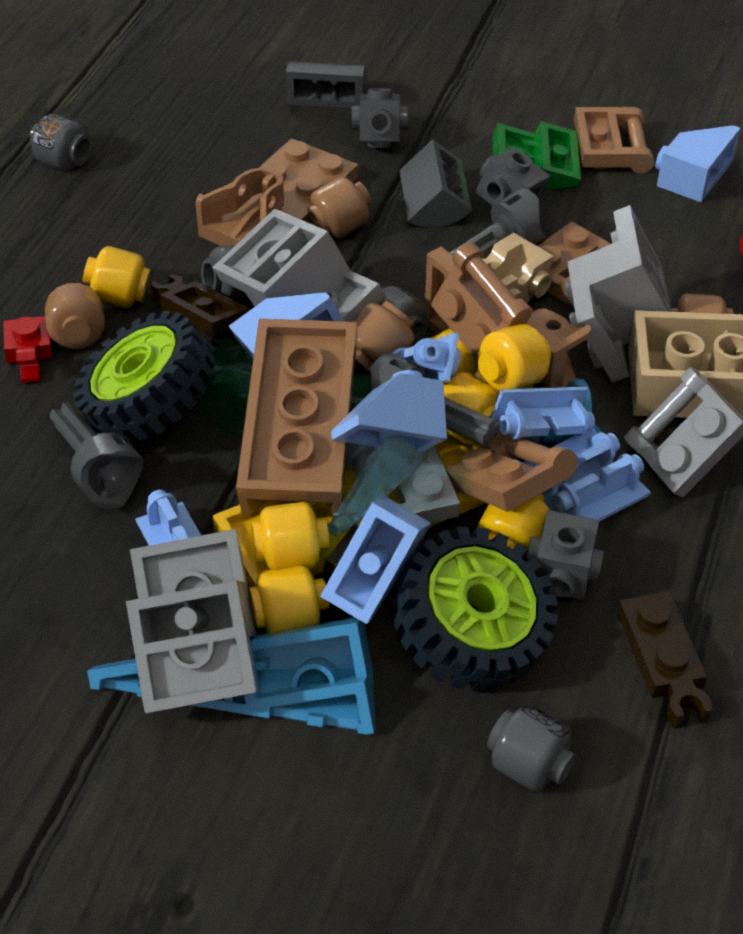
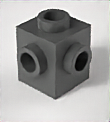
[352,88,408,148]
[475,148,550,207]
[526,510,604,600]

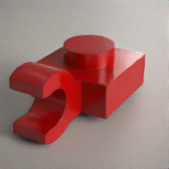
[3,316,53,383]

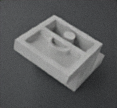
[565,205,672,383]
[212,209,386,322]
[126,529,259,713]

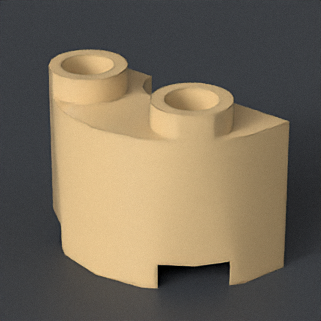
[483,233,554,303]

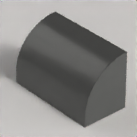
[286,61,367,108]
[399,139,472,228]

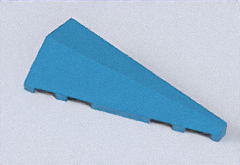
[87,617,376,735]

